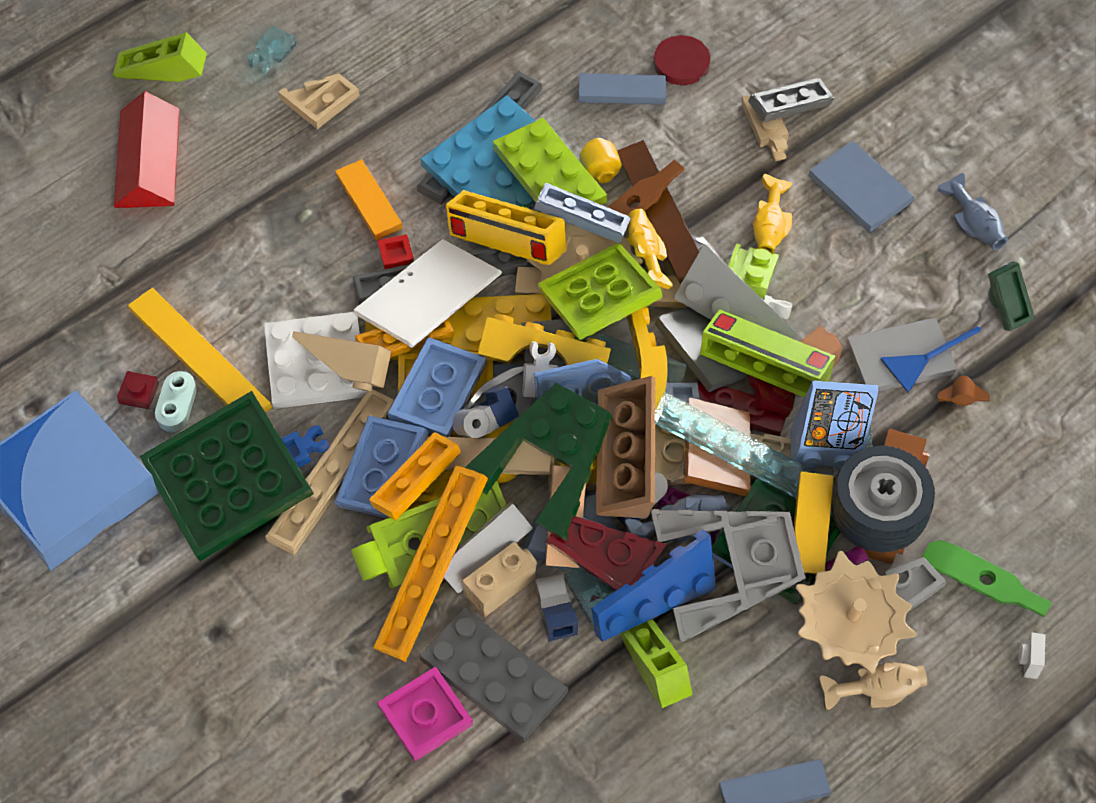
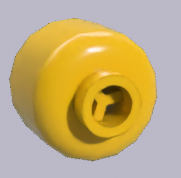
[579,138,621,183]

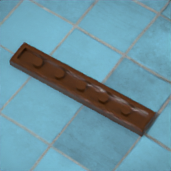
[617,140,699,285]

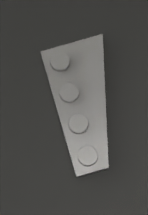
[673,244,797,339]

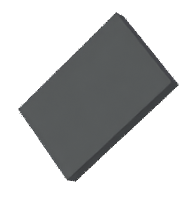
[655,307,747,392]

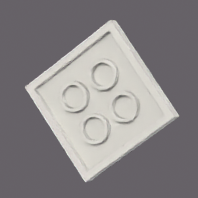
[264,312,367,409]

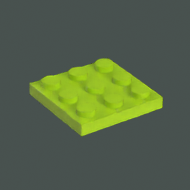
[538,243,663,340]

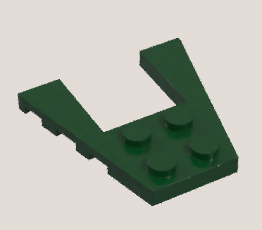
[464,383,612,542]

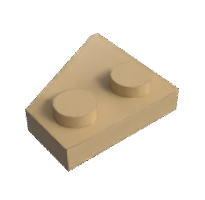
[278,73,360,130]

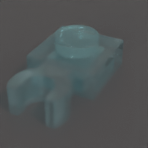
[248,26,297,74]

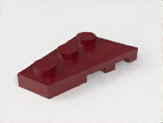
[545,516,667,591]

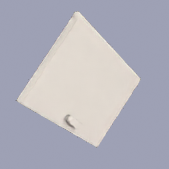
[354,239,502,348]

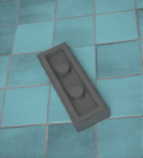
[748,78,834,122]

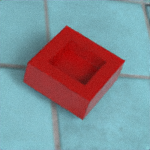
[377,234,414,269]

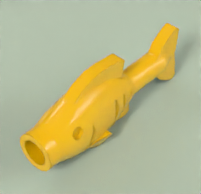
[752,174,792,253]
[628,209,673,290]

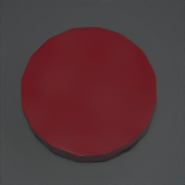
[653,35,711,86]

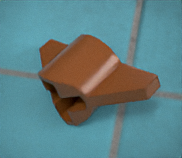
[938,376,990,406]

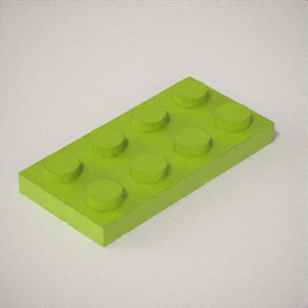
[493,118,607,223]

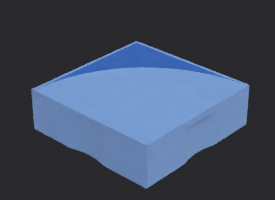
[0,390,158,571]

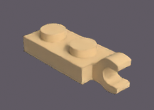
[741,95,789,161]

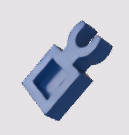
[281,425,330,468]

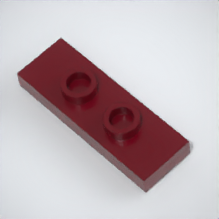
[697,380,787,436]

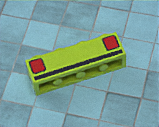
[700,309,835,398]

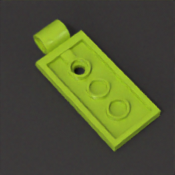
[351,480,506,589]

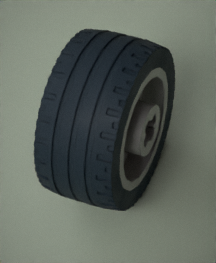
[831,445,935,553]

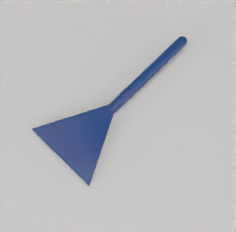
[880,326,981,393]

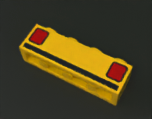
[446,190,567,265]

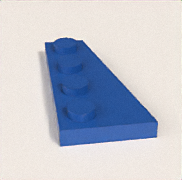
[591,529,716,642]

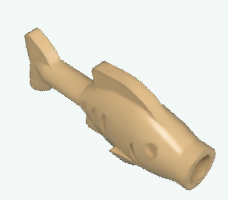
[819,662,927,711]

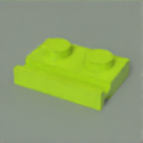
[728,244,779,299]

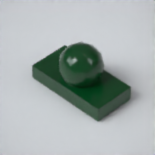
[988,261,1035,331]

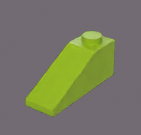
[113,32,207,82]
[620,619,693,708]

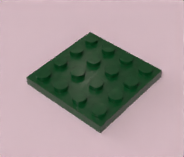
[139,391,314,562]

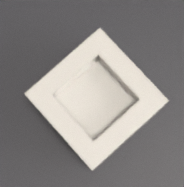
[1018,633,1045,679]

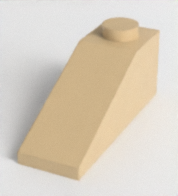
[292,331,391,392]

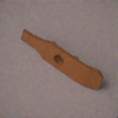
[607,159,685,227]

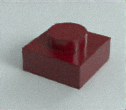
[117,371,159,410]

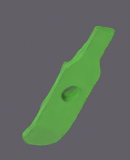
[922,540,1052,617]

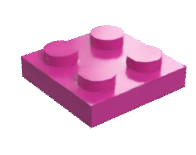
[377,667,473,762]

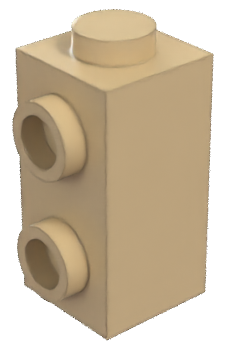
[462,542,537,618]

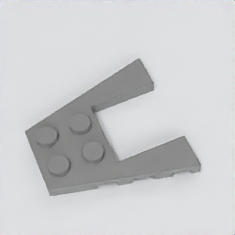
[651,509,806,642]

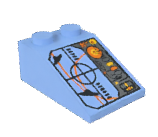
[790,381,878,470]

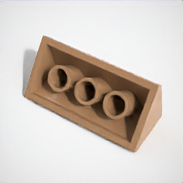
[596,376,655,519]

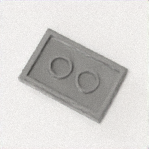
[846,318,957,392]

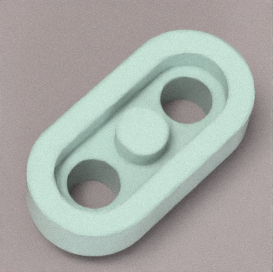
[155,371,197,432]

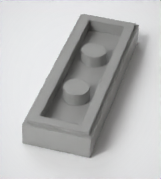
[444,502,533,594]

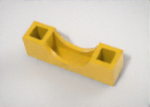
[478,314,611,366]

